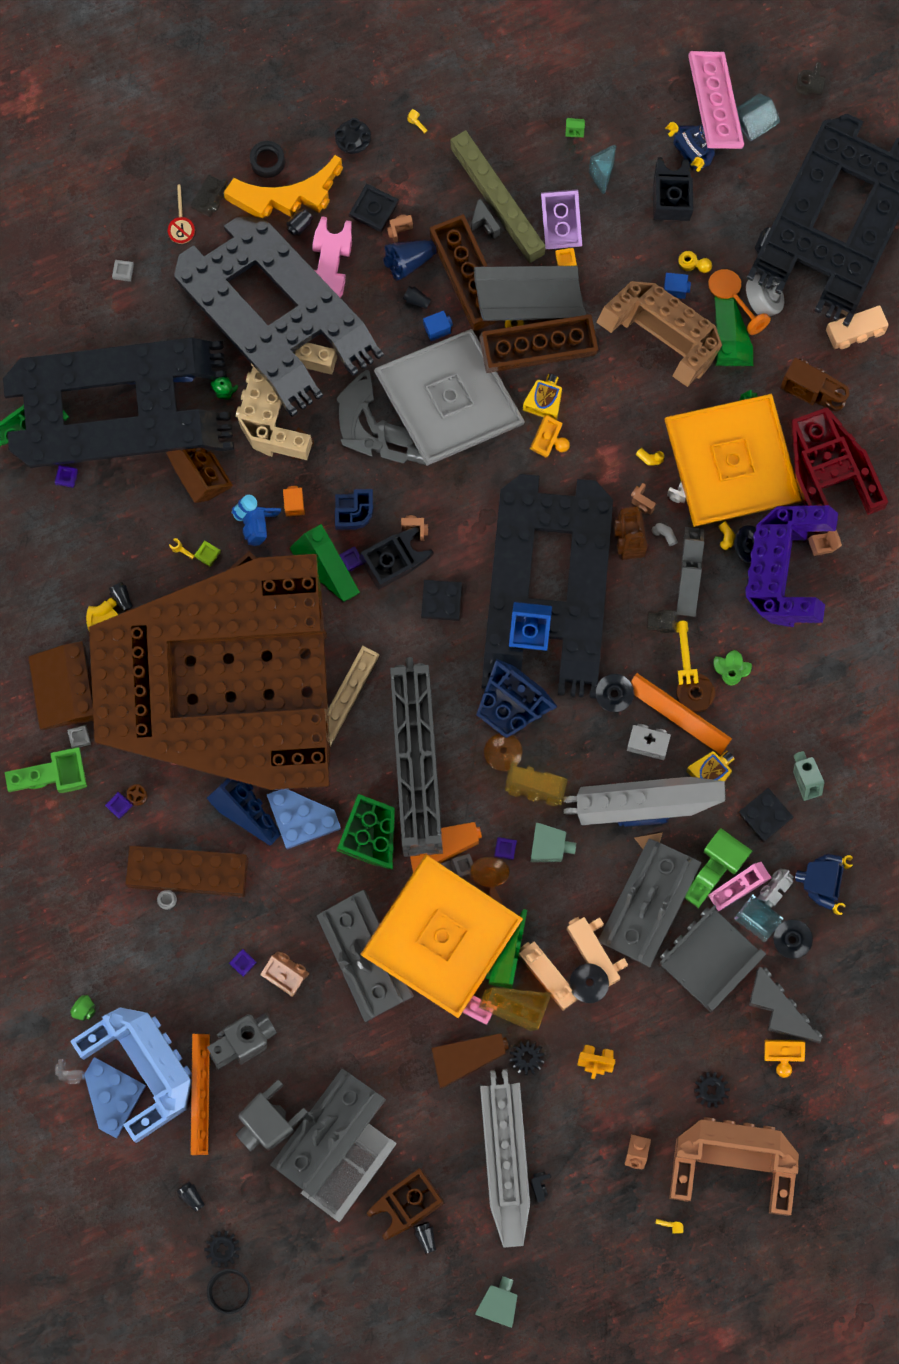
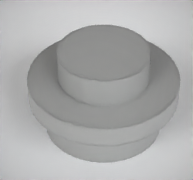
[157,890,177,910]

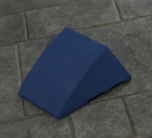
[476,659,557,738]

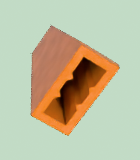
[410,822,482,873]

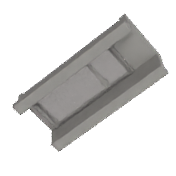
[301,1124,397,1223]

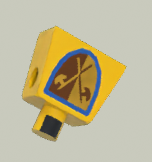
[523,374,562,420]
[686,751,734,781]

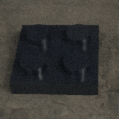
[349,183,399,233]
[421,580,462,621]
[738,788,793,843]

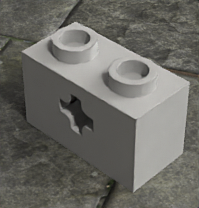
[627,724,671,760]

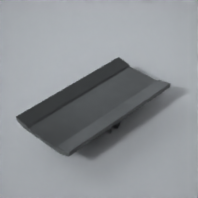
[474,266,586,321]
[598,838,702,968]
[317,890,414,1022]
[271,1069,386,1198]

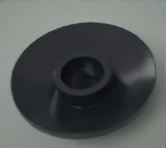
[735,525,756,563]
[596,674,634,712]
[773,919,813,959]
[569,964,609,1003]

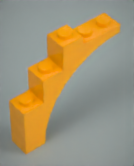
[224,155,343,218]

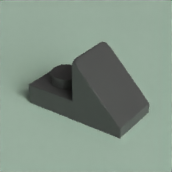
[471,199,500,239]

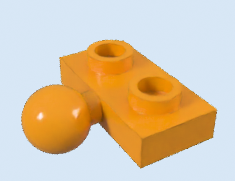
[530,415,570,458]
[764,1040,805,1078]

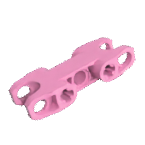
[313,217,352,298]

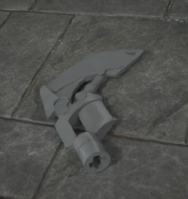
[337,370,426,465]

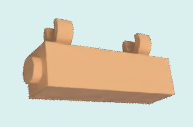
[567,917,628,986]
[519,941,578,1011]

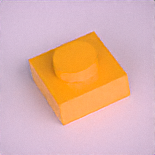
[555,248,577,266]

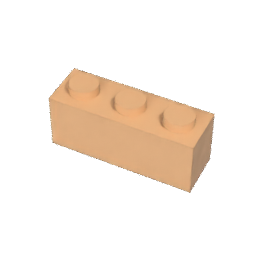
[826,305,888,350]

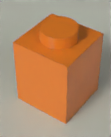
[283,486,305,516]

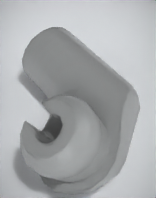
[652,523,678,546]

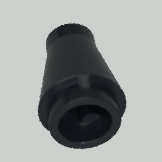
[403,286,431,309]
[109,582,133,612]
[177,1181,205,1212]
[414,1222,436,1254]

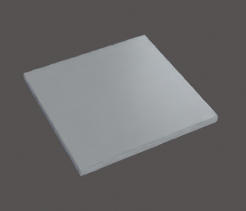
[374,329,525,466]

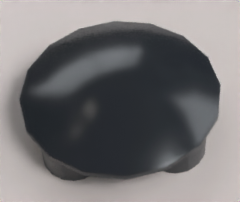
[335,118,371,154]

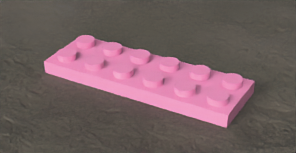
[688,51,744,149]

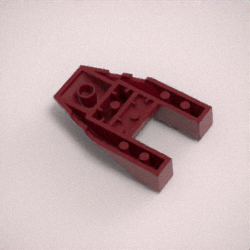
[792,407,888,534]

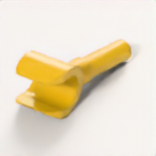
[407,109,428,134]
[169,538,194,560]
[655,1219,683,1233]

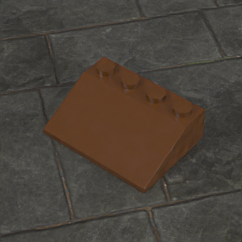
[28,641,94,730]

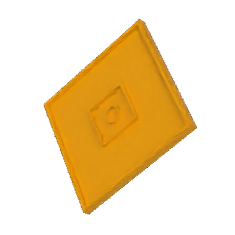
[665,394,802,527]
[360,854,523,1018]

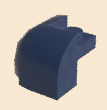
[335,489,373,530]

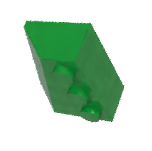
[336,794,395,869]

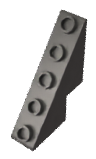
[676,527,704,617]
[749,967,823,1044]

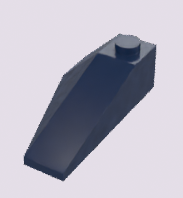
[207,778,281,846]

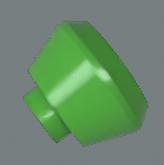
[70,995,96,1021]

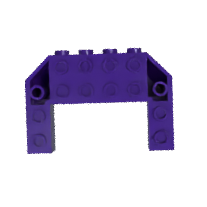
[745,505,838,627]

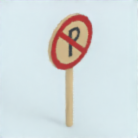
[167,184,195,244]

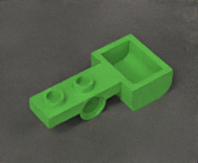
[5,747,87,793]
[685,828,752,908]

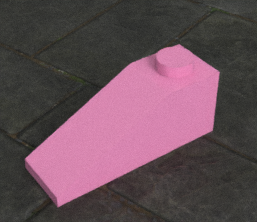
[708,862,771,911]

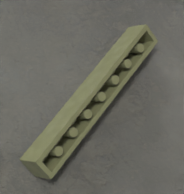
[450,130,546,264]

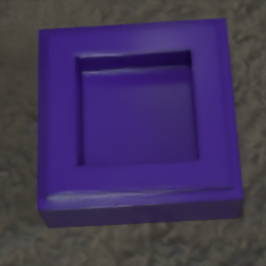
[55,465,78,488]
[339,546,363,572]
[105,792,133,820]
[494,837,517,860]
[229,949,257,977]

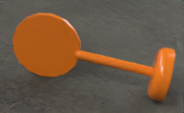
[708,269,771,335]

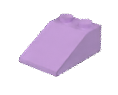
[541,189,582,249]

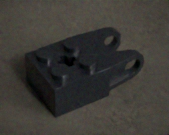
[653,157,693,221]
[359,527,434,590]

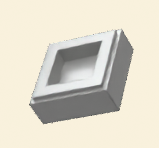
[112,260,134,281]
[67,725,91,748]

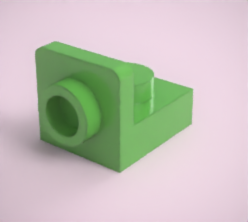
[565,118,585,138]

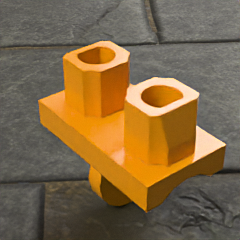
[577,1045,615,1079]

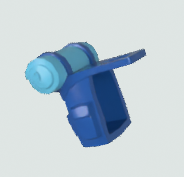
[231,495,281,545]

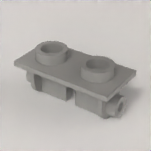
[757,868,794,908]

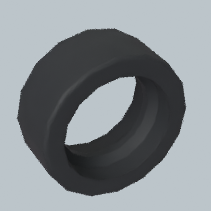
[250,140,285,178]

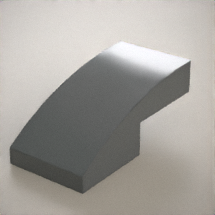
[441,854,476,878]

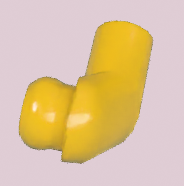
[636,448,665,465]
[718,521,735,550]

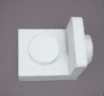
[667,482,686,503]

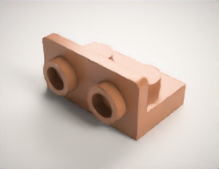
[260,952,309,997]

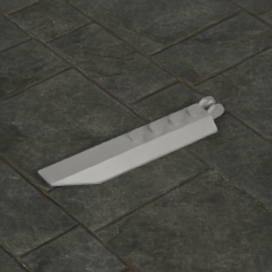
[563,777,725,825]
[480,1069,530,1248]

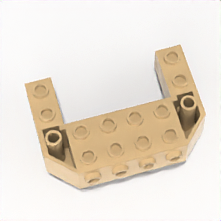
[236,343,337,460]

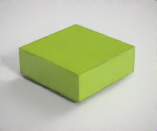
[194,541,221,567]

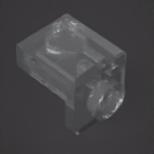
[55,1059,85,1084]

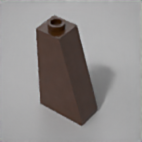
[432,1033,509,1089]

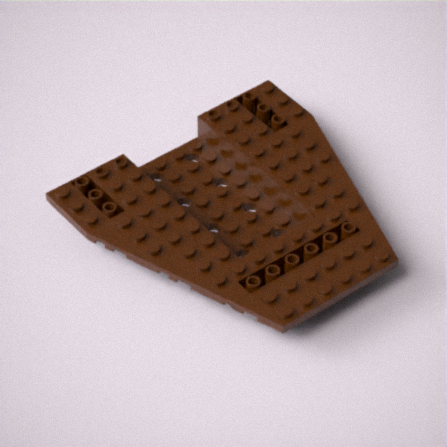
[89,554,330,790]

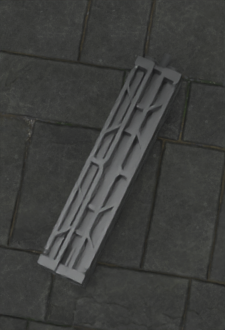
[390,657,443,857]

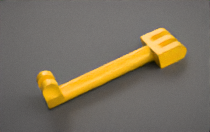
[676,621,698,685]

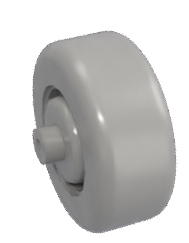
[746,274,784,317]

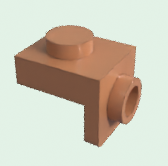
[387,215,413,243]
[631,483,656,515]
[401,515,428,541]
[808,530,842,556]
[625,1134,651,1169]

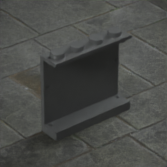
[659,905,766,1012]

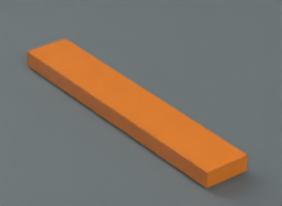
[631,673,732,755]
[191,1034,210,1155]

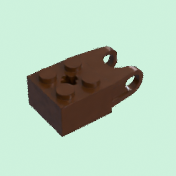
[780,358,850,411]
[614,507,647,560]
[367,1168,445,1240]

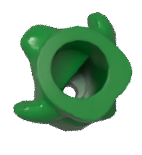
[211,377,238,400]

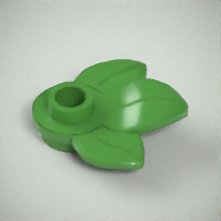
[714,650,752,685]

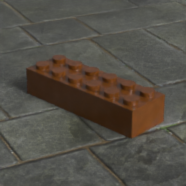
[430,214,502,332]
[479,314,598,373]
[126,846,248,897]

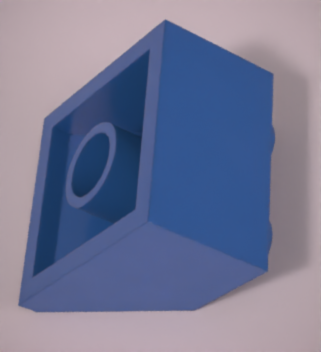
[509,602,552,651]

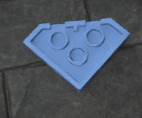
[267,789,341,849]
[84,1057,146,1139]

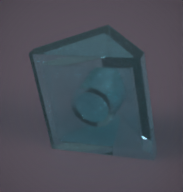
[737,93,780,141]
[589,145,616,194]
[734,895,783,942]

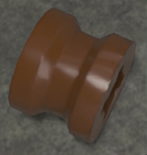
[127,784,147,806]

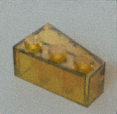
[505,761,568,806]
[478,987,552,1031]

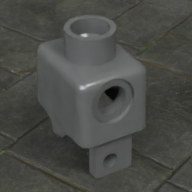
[207,1014,277,1070]
[235,1079,308,1152]

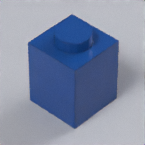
[664,273,691,299]
[423,311,453,341]

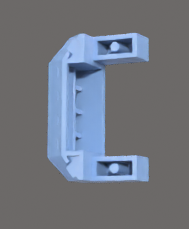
[70,1007,192,1143]

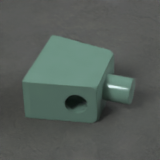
[793,751,824,801]
[530,823,576,862]
[475,1276,517,1328]

